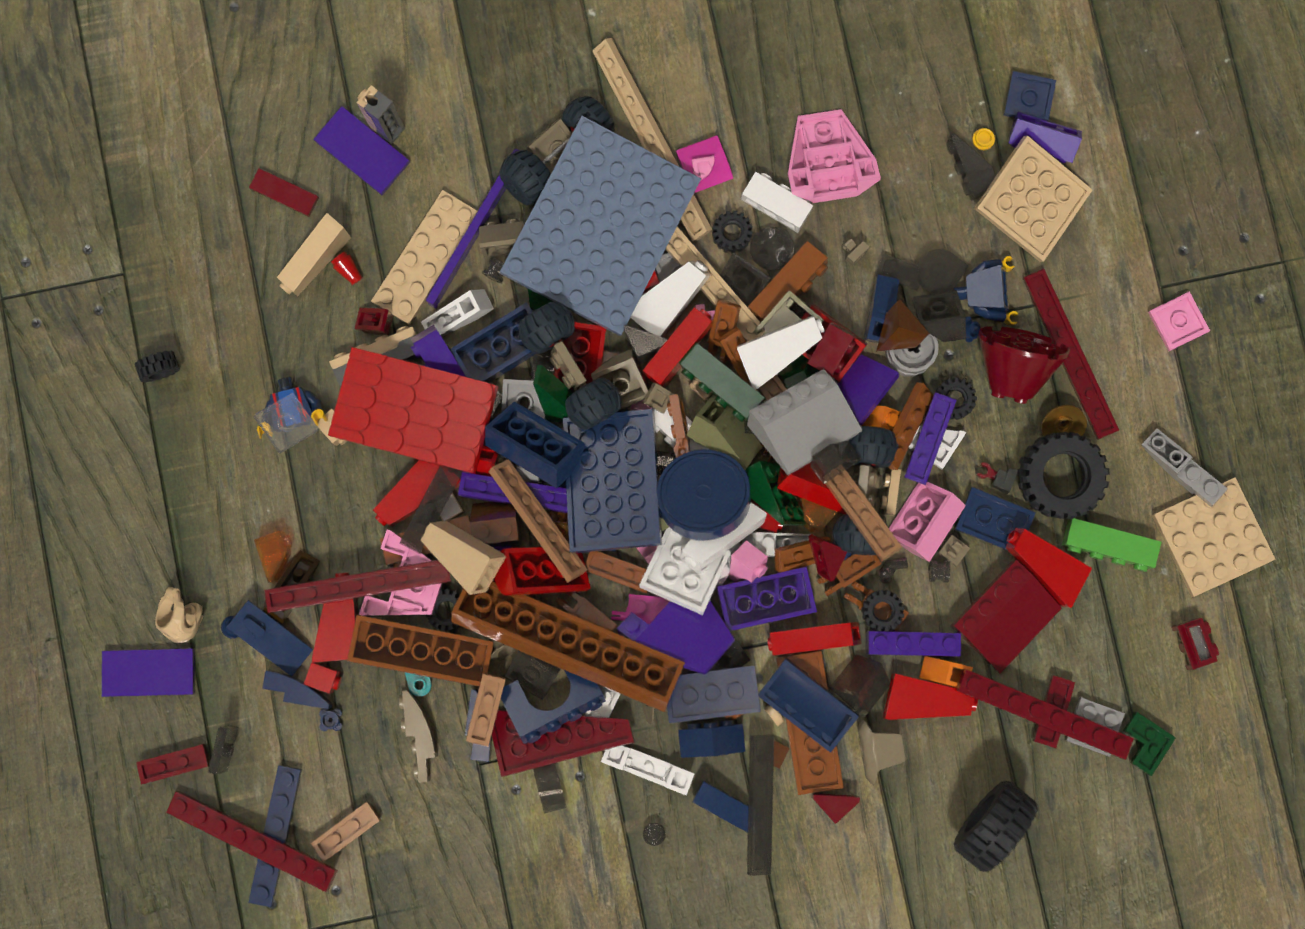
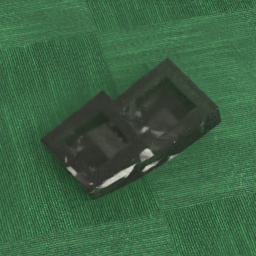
[533,763,567,813]

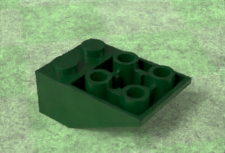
[745,461,806,526]

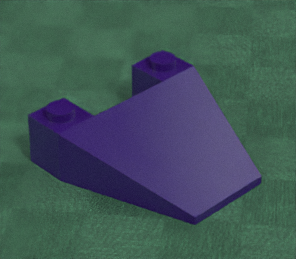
[617,601,735,675]

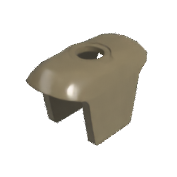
[858,719,906,785]

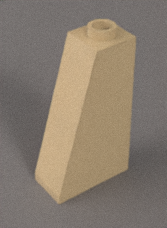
[277,213,351,296]
[421,521,506,595]

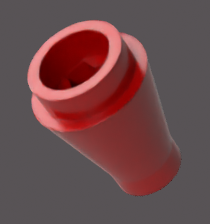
[331,251,363,286]

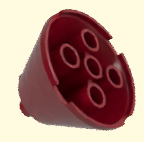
[979,326,1070,404]

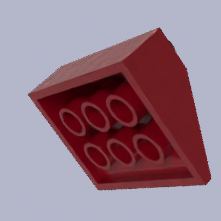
[950,560,1062,674]

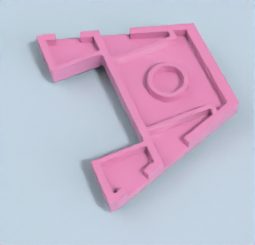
[359,529,442,616]

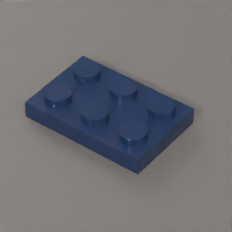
[954,487,1036,551]

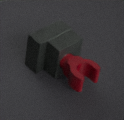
[976,462,1018,494]

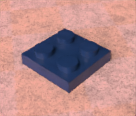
[1003,71,1057,121]

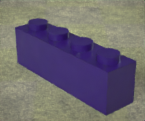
[866,631,961,656]

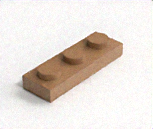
[466,673,506,747]
[310,801,381,862]

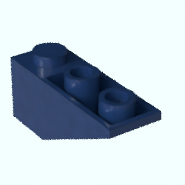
[863,275,899,343]

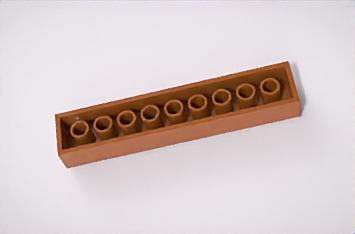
[451,582,685,712]

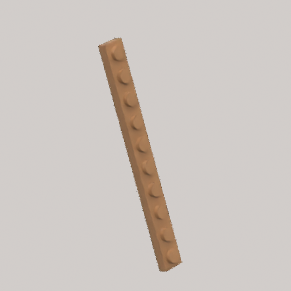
[757,375,902,561]

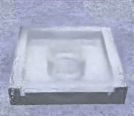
[254,393,318,454]

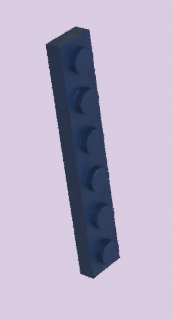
[248,765,302,907]

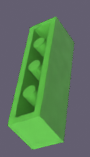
[1061,518,1161,572]

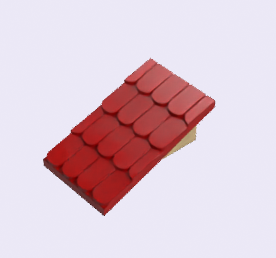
[328,347,498,474]

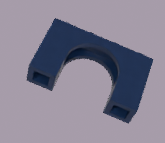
[501,670,606,744]

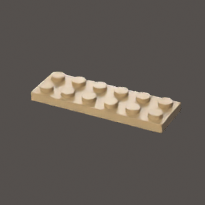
[371,190,478,326]

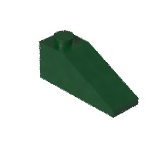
[533,365,573,423]

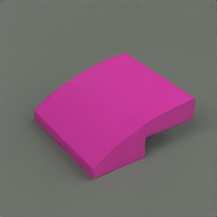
[675,135,734,193]

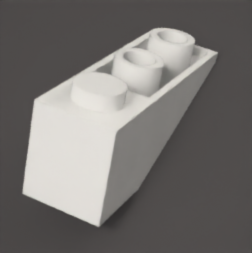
[742,532,811,557]

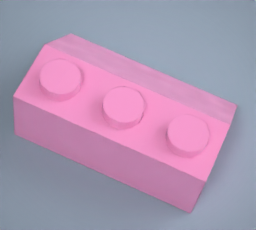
[889,482,966,562]

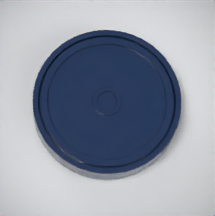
[657,450,751,541]

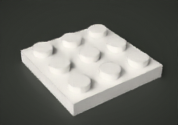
[639,527,731,615]

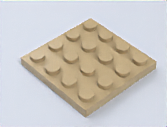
[974,136,1092,262]
[1152,477,1276,597]

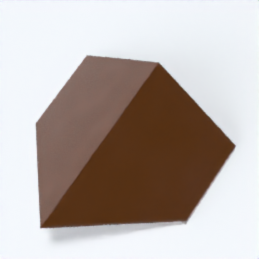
[876,300,930,352]

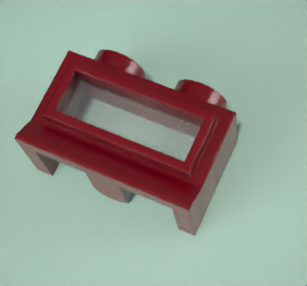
[1171,618,1219,670]

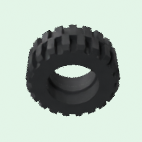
[1017,432,1110,519]
[953,781,1038,872]

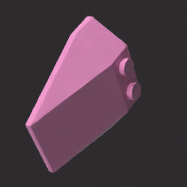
[788,109,881,203]

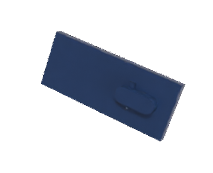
[226,600,313,677]

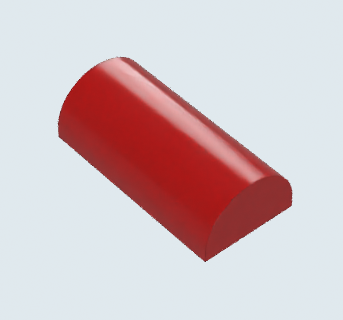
[494,547,591,595]

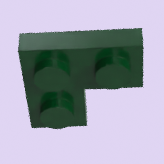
[1123,712,1176,776]

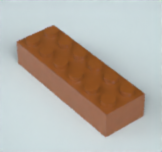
[347,615,493,687]

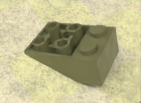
[686,395,763,470]

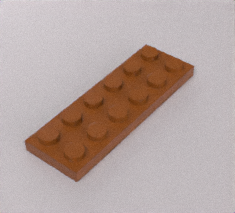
[776,651,844,795]

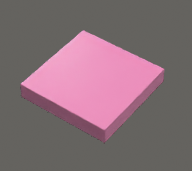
[1148,291,1210,352]

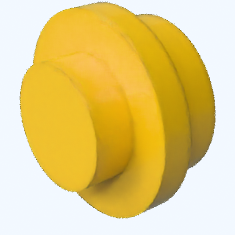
[972,128,995,150]

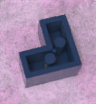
[678,720,746,758]

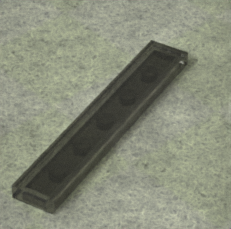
[747,735,774,876]

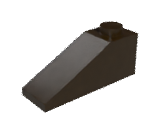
[263,550,320,624]

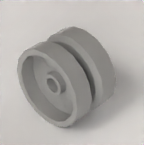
[885,325,938,377]

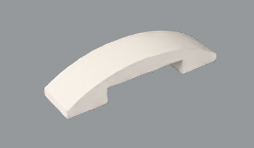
[601,745,695,796]

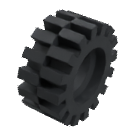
[712,211,753,254]
[135,351,180,382]
[936,378,977,420]
[426,589,460,631]
[861,590,905,632]

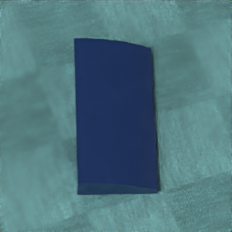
[759,658,859,753]

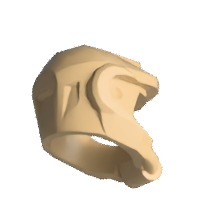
[155,587,203,643]

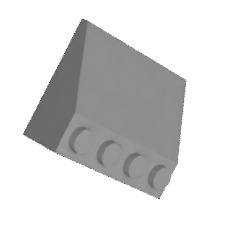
[747,369,862,475]

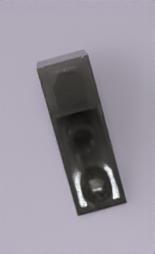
[946,133,996,201]

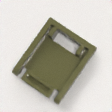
[754,290,823,336]

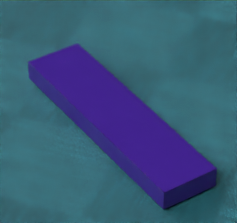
[904,392,957,485]

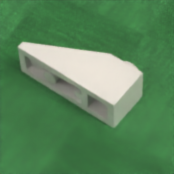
[421,289,494,337]

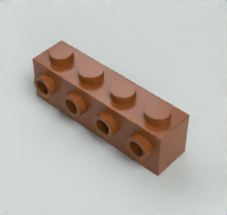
[748,241,828,322]

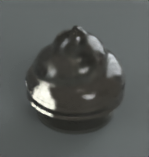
[643,822,666,846]

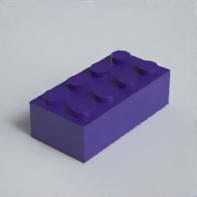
[717,567,817,631]

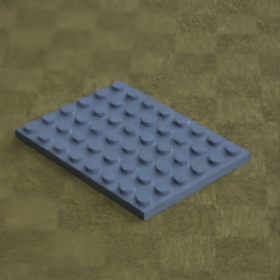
[499,116,701,336]

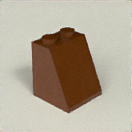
[470,502,522,545]

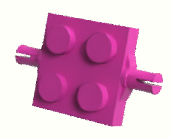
[611,594,670,624]

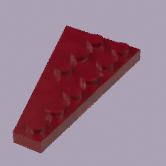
[492,711,635,777]

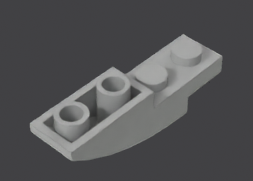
[1141,429,1228,507]

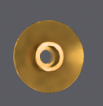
[1041,405,1087,436]

